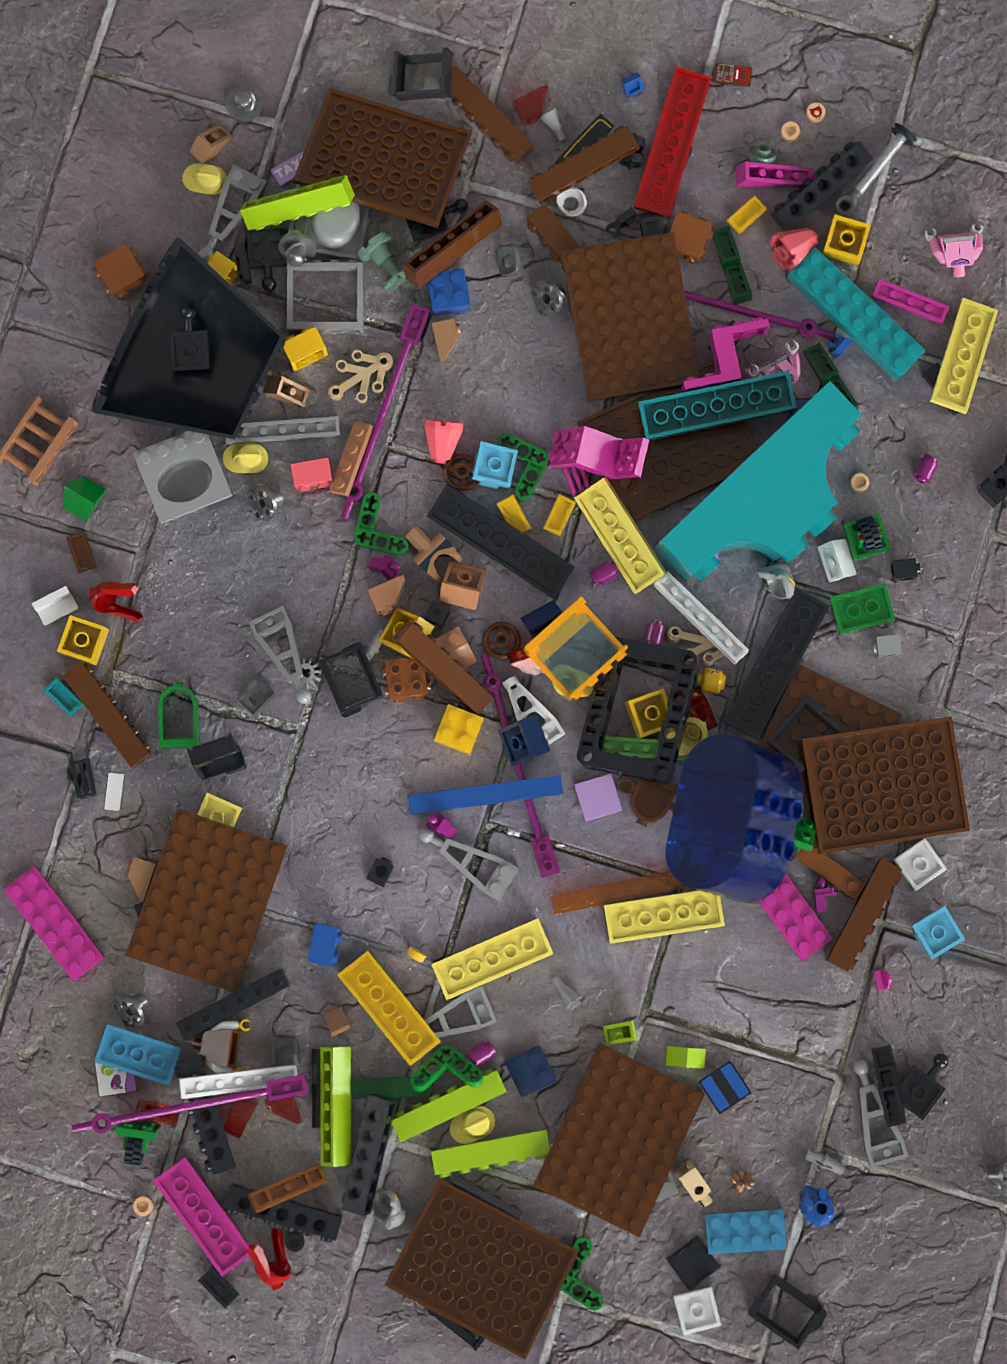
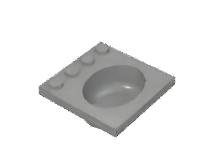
[288,184,369,261]
[133,431,232,524]

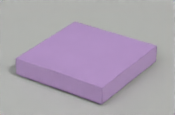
[574,774,622,822]

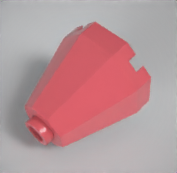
[769,228,818,272]
[425,419,464,464]

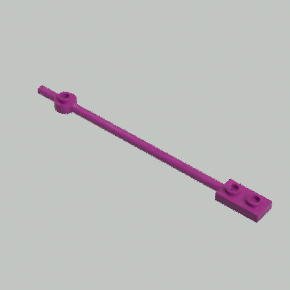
[684,290,836,340]
[341,303,430,520]
[481,654,560,878]
[72,1074,308,1133]

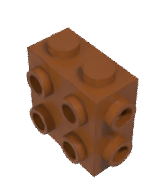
[669,211,714,264]
[93,243,147,299]
[382,658,431,703]

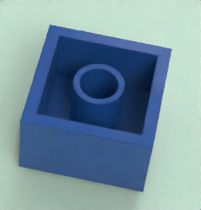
[427,268,471,316]
[308,923,343,967]

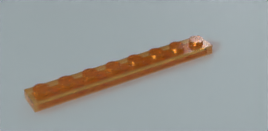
[551,864,706,915]

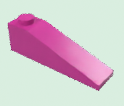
[736,162,813,188]

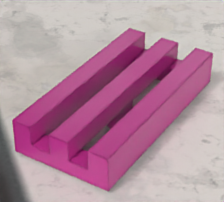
[562,466,590,496]

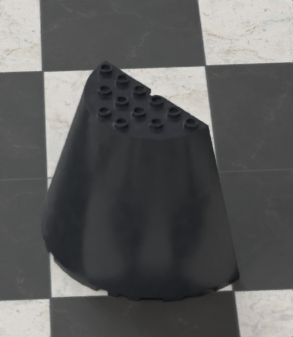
[91,237,285,440]

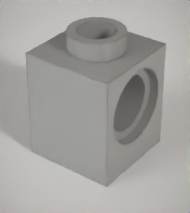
[872,634,902,658]

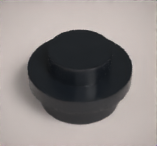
[285,1232,305,1252]

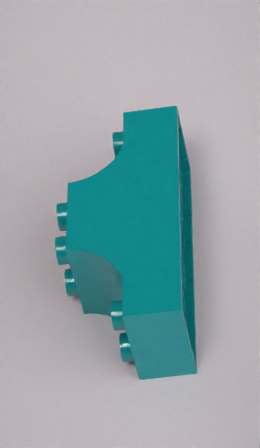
[655,382,862,582]

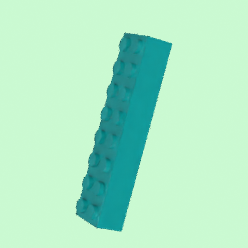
[787,248,926,382]
[638,371,797,441]

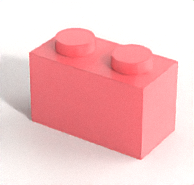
[291,458,333,491]

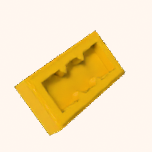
[726,195,767,235]
[496,494,532,532]
[543,494,576,537]

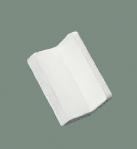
[818,539,856,583]
[32,586,78,625]

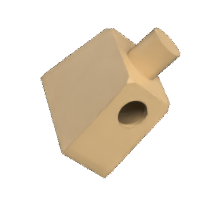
[673,1159,713,1207]

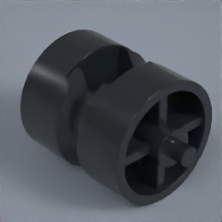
[618,133,646,170]

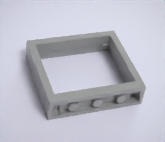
[287,260,364,334]

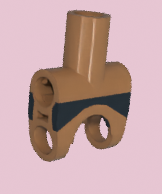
[405,526,462,583]

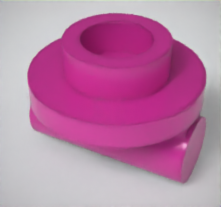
[873,970,892,991]

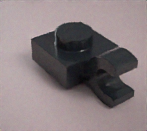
[606,207,636,239]

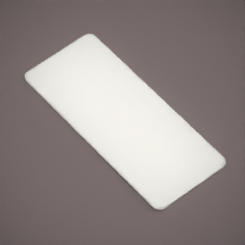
[104,773,124,811]

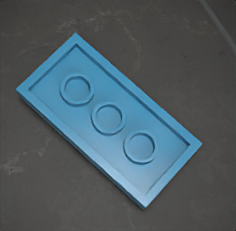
[94,1024,181,1086]
[705,1209,787,1255]

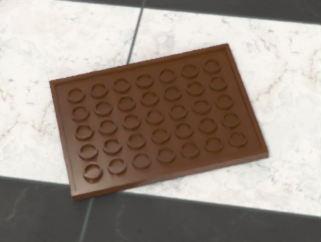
[293,88,472,228]
[561,232,699,402]
[577,360,757,521]
[732,664,902,843]
[800,716,970,854]
[125,808,287,992]
[533,1043,705,1238]
[384,1178,579,1360]

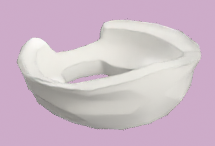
[556,187,587,217]

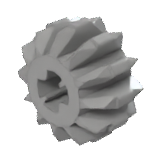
[290,658,322,690]

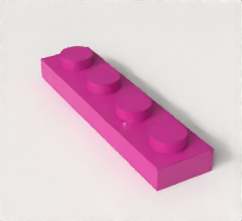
[871,279,950,325]

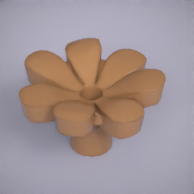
[731,1170,756,1193]

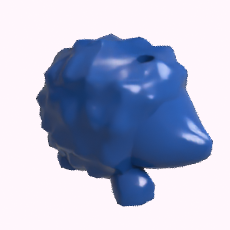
[799,1185,835,1226]

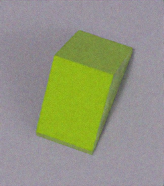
[603,1020,637,1045]
[666,1046,706,1068]

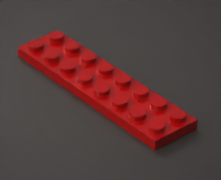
[633,66,712,219]

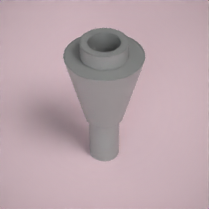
[540,107,566,142]
[552,976,582,1010]

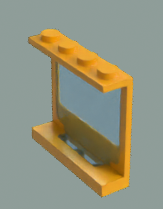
[523,596,628,701]

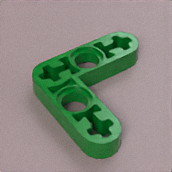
[497,433,548,502]
[354,492,409,556]
[410,1045,484,1092]
[560,1237,604,1311]

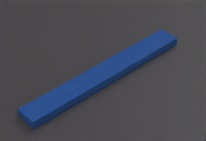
[408,775,563,815]

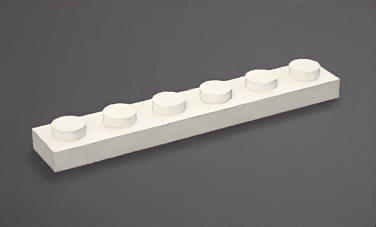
[654,571,749,665]
[179,1064,297,1099]

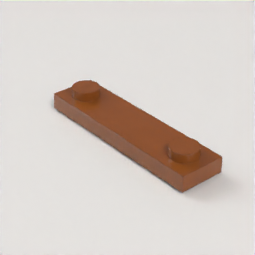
[794,846,866,900]
[248,1163,328,1213]

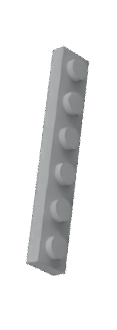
[226,416,340,445]

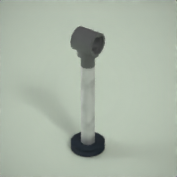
[834,123,917,218]

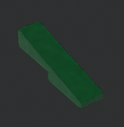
[712,226,752,305]
[803,342,858,410]
[351,1077,433,1099]

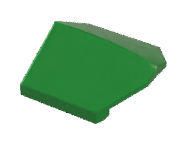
[63,476,107,522]

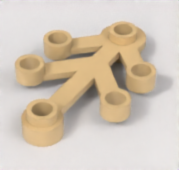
[328,350,393,404]
[666,618,724,666]

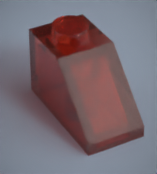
[513,84,548,126]
[506,647,551,676]
[682,686,718,731]
[264,1095,302,1124]
[135,1098,180,1126]
[224,1099,258,1139]

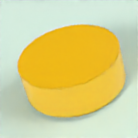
[406,946,426,963]

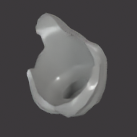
[757,563,795,599]
[372,1189,406,1230]

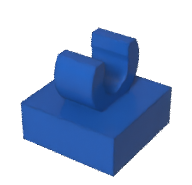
[621,72,644,98]
[827,334,852,358]

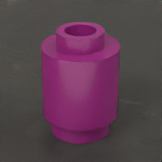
[913,454,938,484]
[589,560,619,587]
[643,620,666,645]
[467,1040,496,1067]

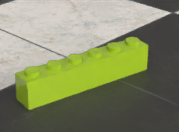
[240,175,355,230]
[320,1047,352,1167]
[392,1068,507,1142]
[431,1129,550,1178]

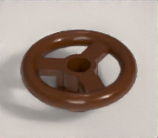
[443,454,479,491]
[483,622,521,659]

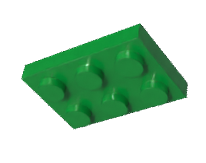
[829,583,895,635]

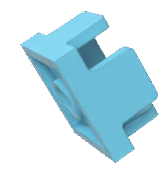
[472,441,518,489]
[911,906,965,960]

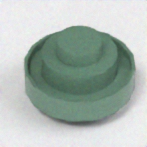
[748,144,776,164]

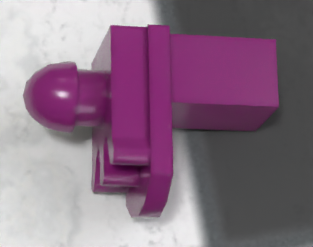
[368,555,400,581]
[426,811,458,840]
[813,877,838,912]

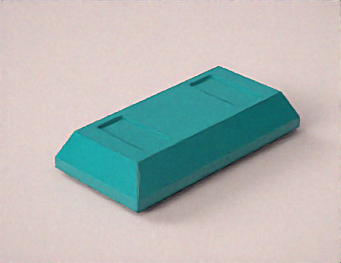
[43,677,83,717]

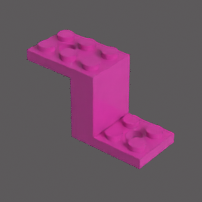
[681,317,770,393]
[548,426,649,479]

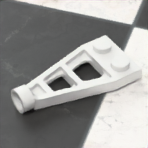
[502,676,566,745]

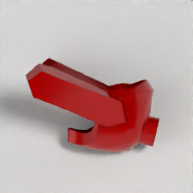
[89,581,143,622]
[247,1228,292,1291]

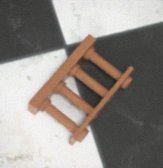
[0,396,78,486]

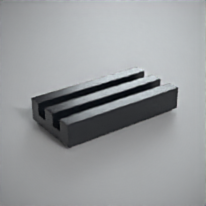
[70,758,97,800]

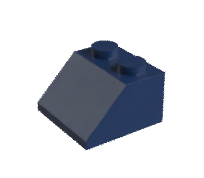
[520,600,575,645]
[498,715,550,766]
[505,1045,557,1098]

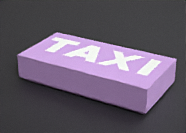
[271,152,304,187]

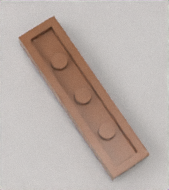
[329,421,373,496]

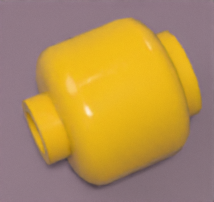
[697,668,726,694]

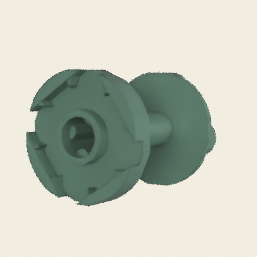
[357,232,409,294]

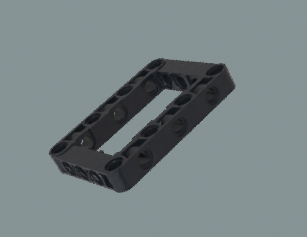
[577,636,700,784]

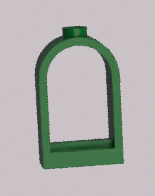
[158,682,200,749]

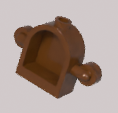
[618,778,687,827]

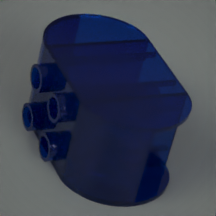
[665,734,804,903]

